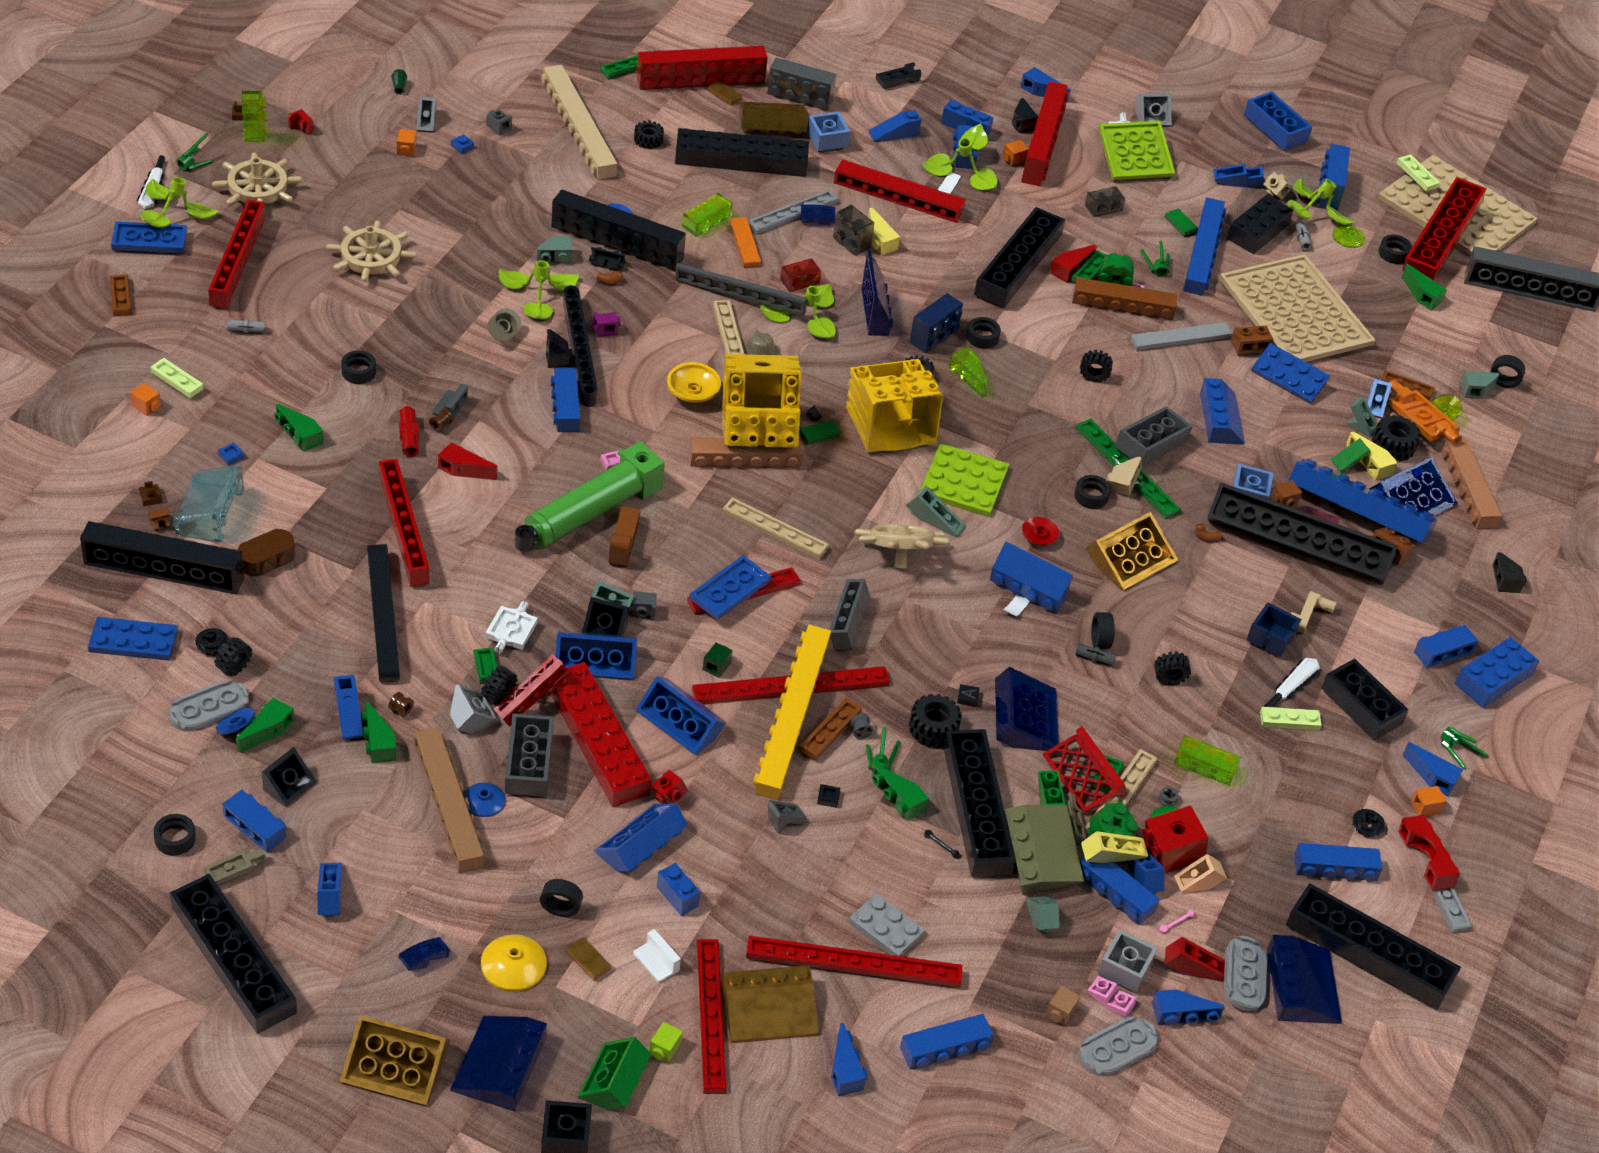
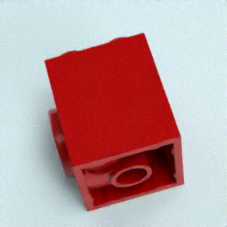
[1143,805,1209,874]

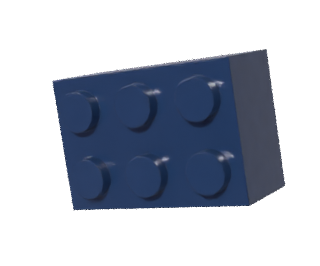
[909,293,963,353]

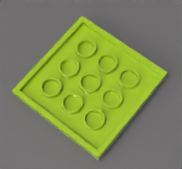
[1098,121,1175,181]
[920,443,1009,517]

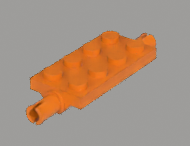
[1387,379,1462,445]

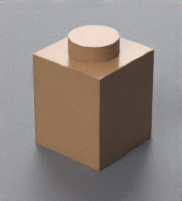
[1046,985,1080,1026]

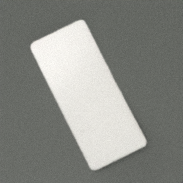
[938,173,960,194]
[1003,594,1030,616]

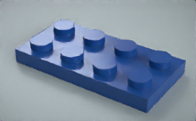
[111,222,187,253]
[1251,343,1330,404]
[689,555,771,620]
[88,617,178,661]

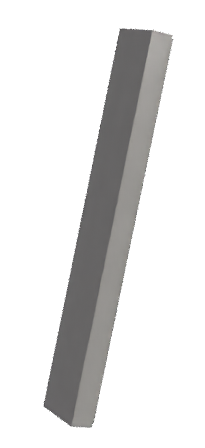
[748,190,839,235]
[1130,322,1232,351]

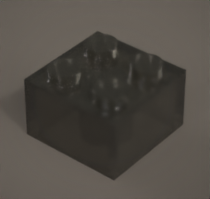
[833,204,874,256]

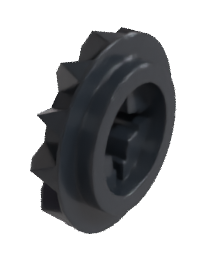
[195,628,228,655]
[1352,809,1385,838]

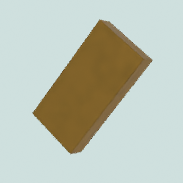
[708,81,742,106]
[566,937,611,981]

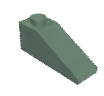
[906,486,966,537]

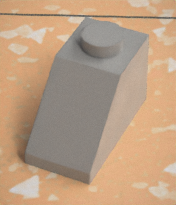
[417,96,437,131]

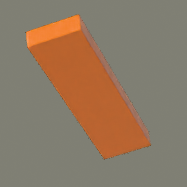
[730,217,761,267]

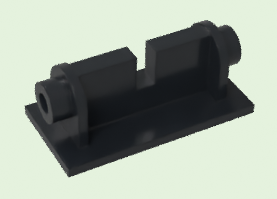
[589,247,626,270]

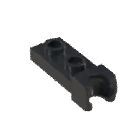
[876,62,921,88]

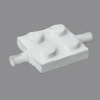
[485,601,538,654]

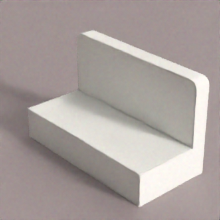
[633,929,681,983]

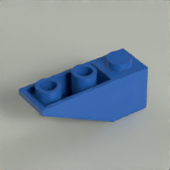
[1021,67,1071,103]
[334,675,363,740]
[1403,742,1463,797]
[1152,989,1225,1025]
[831,1023,868,1096]

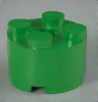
[1099,253,1134,286]
[1088,802,1138,836]

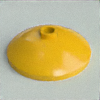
[667,362,721,403]
[481,934,547,992]

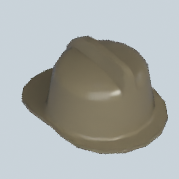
[487,308,521,342]
[746,330,782,355]

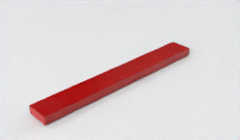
[696,939,726,1094]

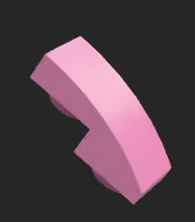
[1088,976,1137,1017]

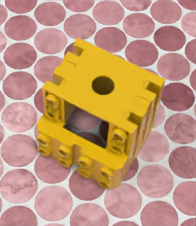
[722,354,802,448]
[846,359,943,453]

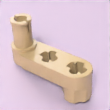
[1290,591,1337,634]

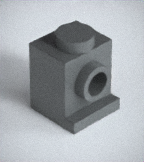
[486,109,512,135]
[629,591,657,621]

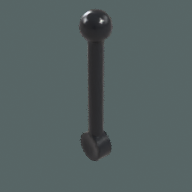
[924,830,959,858]

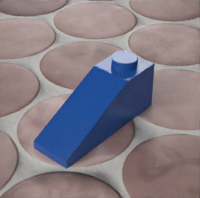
[869,110,921,142]
[1126,851,1164,894]
[317,863,342,917]

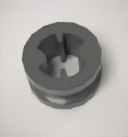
[1159,787,1179,806]

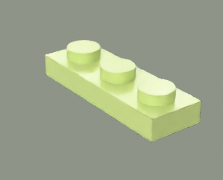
[1397,154,1440,192]
[150,358,204,398]
[1260,707,1322,731]

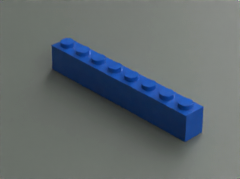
[1183,197,1227,296]

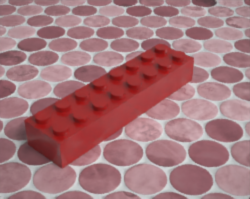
[636,46,768,90]
[1021,81,1069,187]
[1402,177,1487,281]
[549,662,652,807]

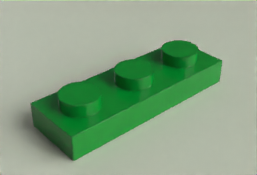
[1071,250,1107,282]

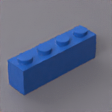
[550,368,580,432]
[1294,843,1383,881]
[1080,858,1160,925]
[900,1014,994,1069]

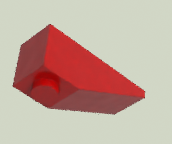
[1050,245,1097,283]
[1165,937,1225,982]

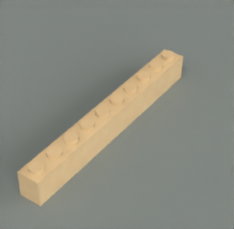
[541,65,617,180]

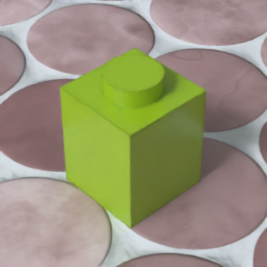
[649,1022,683,1063]

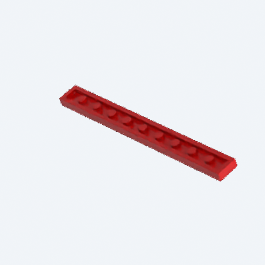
[692,666,890,704]
[746,935,963,987]

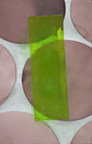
[949,346,988,398]

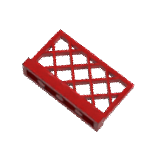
[1043,726,1127,815]

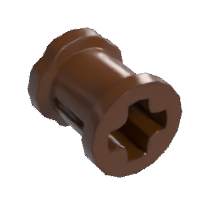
[429,409,454,432]

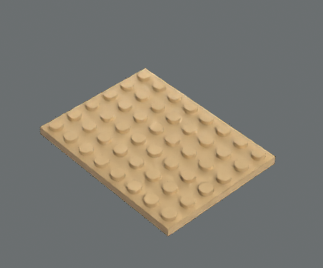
[1377,155,1538,256]
[1219,254,1375,362]

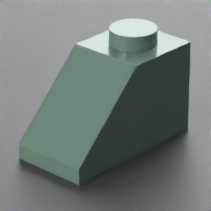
[591,581,634,607]
[1026,896,1060,932]

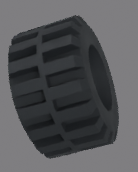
[1372,415,1421,461]
[909,694,962,748]

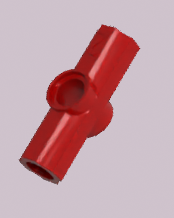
[399,406,419,457]

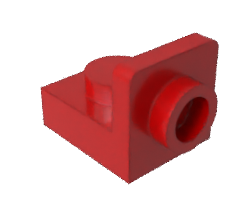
[288,109,314,135]

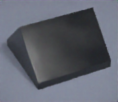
[582,597,629,636]
[262,747,317,806]

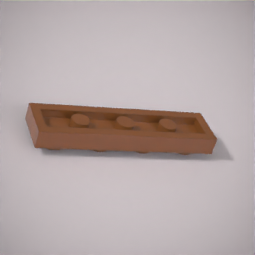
[799,698,862,760]

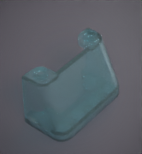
[172,465,244,543]

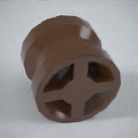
[388,692,414,717]

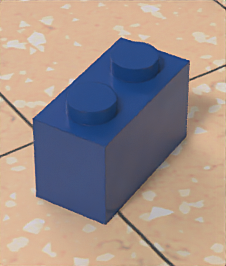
[657,862,700,916]

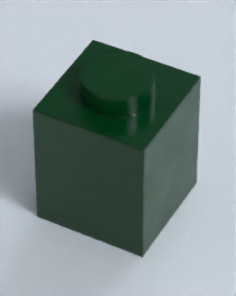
[703,642,733,678]

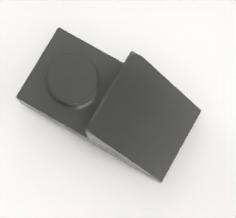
[768,800,806,833]

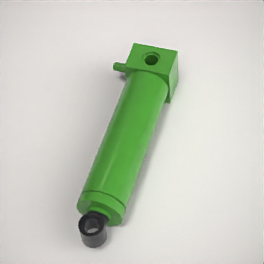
[515,441,665,552]

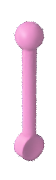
[1159,910,1195,934]

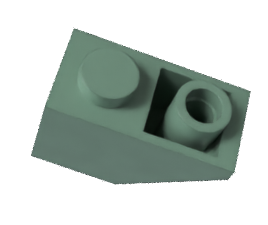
[537,236,572,263]
[1460,371,1499,399]

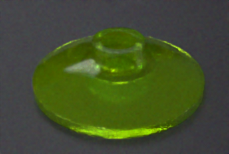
[1333,225,1365,248]
[1431,394,1462,421]

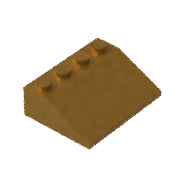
[739,101,808,134]
[1085,512,1178,591]
[721,965,818,1043]
[339,1015,451,1105]

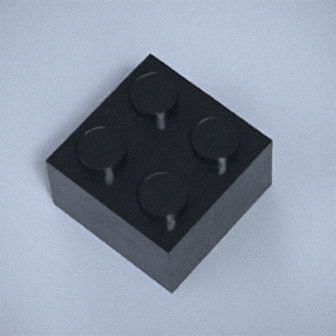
[541,1100,592,1153]

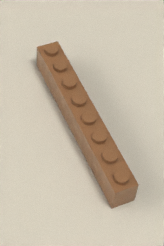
[414,727,487,874]

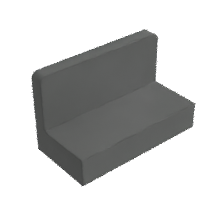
[432,383,468,418]

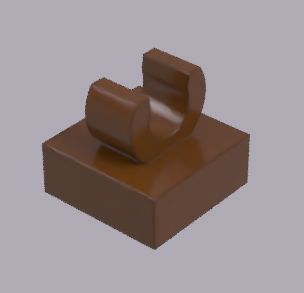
[232,101,250,121]
[139,481,163,506]

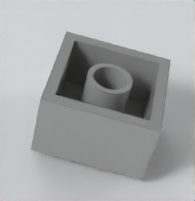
[1098,929,1158,993]

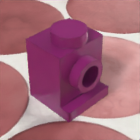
[593,312,621,337]

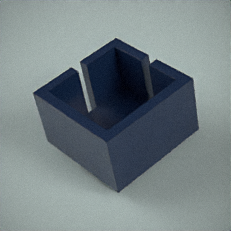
[1247,602,1302,657]

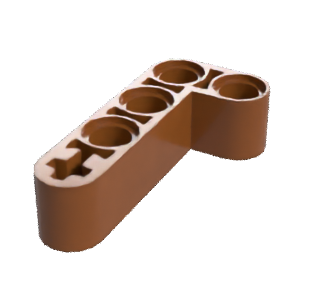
[609,506,641,566]

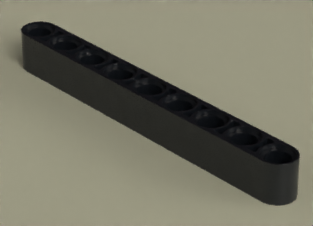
[563,285,597,407]
[367,544,400,681]

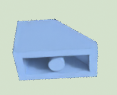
[1367,379,1392,417]

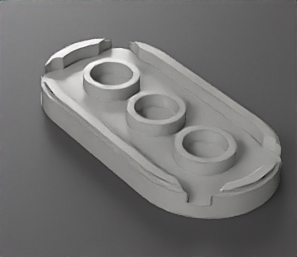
[168,680,249,731]
[1224,936,1268,1011]
[1079,1017,1158,1076]

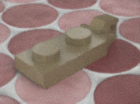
[1064,792,1087,846]
[204,848,266,886]

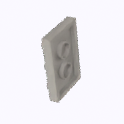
[848,893,925,956]

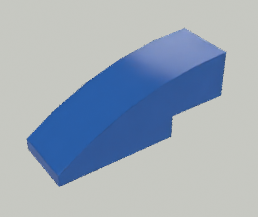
[1213,164,1265,187]

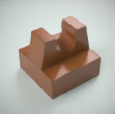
[148,507,170,531]

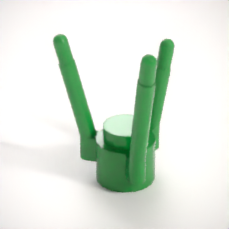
[176,133,213,171]
[1141,241,1170,276]
[866,727,900,772]
[1440,727,1489,769]

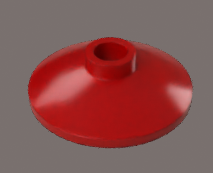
[1022,517,1059,545]

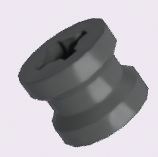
[850,714,873,739]

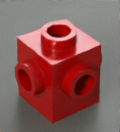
[651,770,688,804]

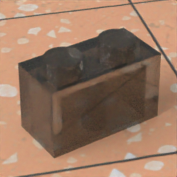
[1085,186,1125,217]

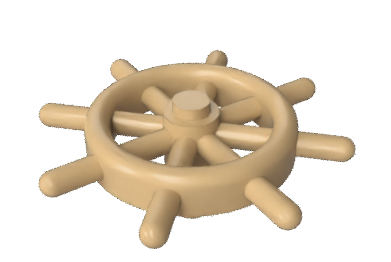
[212,153,303,206]
[326,221,416,282]
[855,524,950,568]

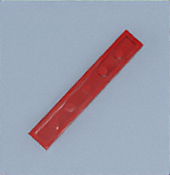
[687,567,800,615]

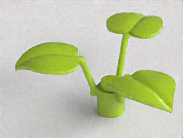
[923,124,997,191]
[140,177,219,228]
[1287,178,1355,225]
[499,261,579,320]
[760,284,836,338]

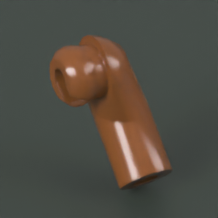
[596,271,623,285]
[1195,524,1222,541]

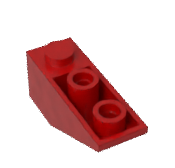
[438,442,498,480]

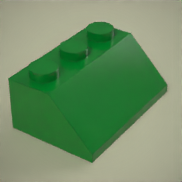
[577,1037,651,1110]

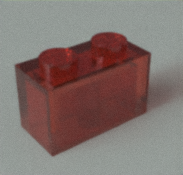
[780,258,822,292]

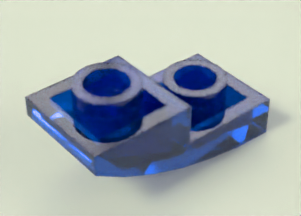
[801,204,836,225]
[398,937,450,971]

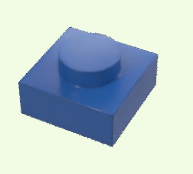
[451,134,474,154]

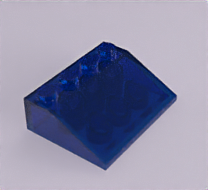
[861,250,893,336]
[1369,456,1458,516]
[995,666,1059,751]
[1267,935,1342,1024]
[450,1016,547,1112]

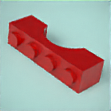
[1398,815,1460,891]

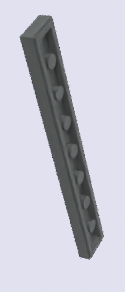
[675,263,807,315]

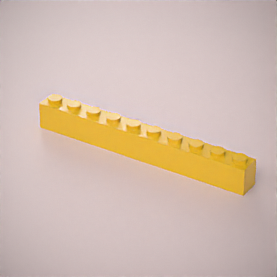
[753,624,831,800]

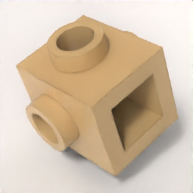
[1263,172,1293,200]

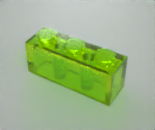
[242,91,268,142]
[682,193,733,237]
[1173,735,1241,786]

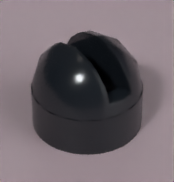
[807,406,822,421]

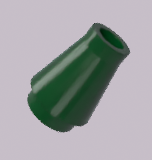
[391,69,408,94]

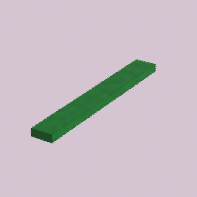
[1076,418,1181,519]

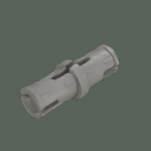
[1296,222,1312,251]
[227,319,265,333]

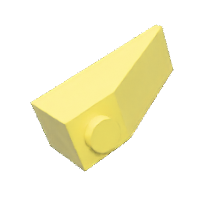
[867,207,900,256]
[1346,431,1397,481]
[1081,831,1148,863]

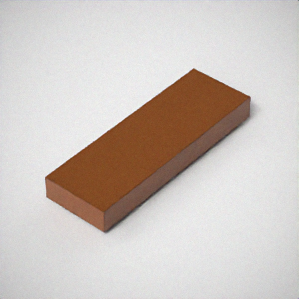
[110,275,132,316]
[1381,370,1435,401]

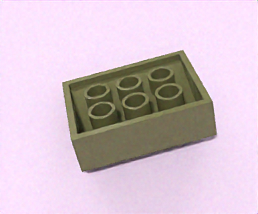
[1005,805,1084,895]

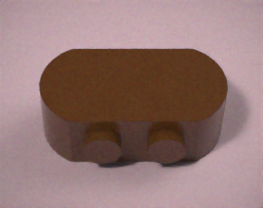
[238,529,295,577]

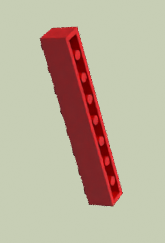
[834,159,966,223]
[208,199,266,308]
[379,458,430,587]

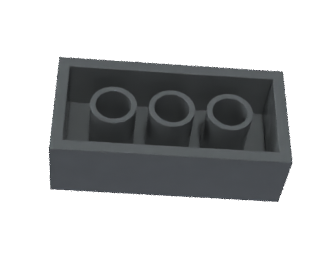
[767,57,837,111]
[1115,406,1193,466]
[505,714,554,797]

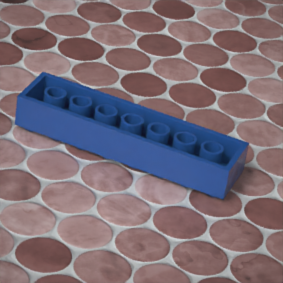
[1288,458,1437,542]

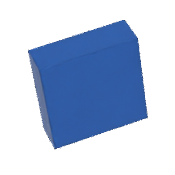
[218,443,245,466]

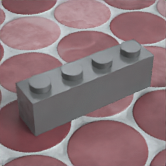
[830,579,870,650]

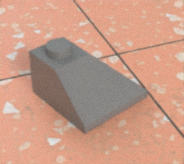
[1135,93,1172,126]
[450,684,500,734]

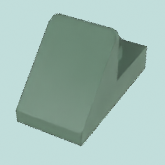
[1347,397,1377,436]

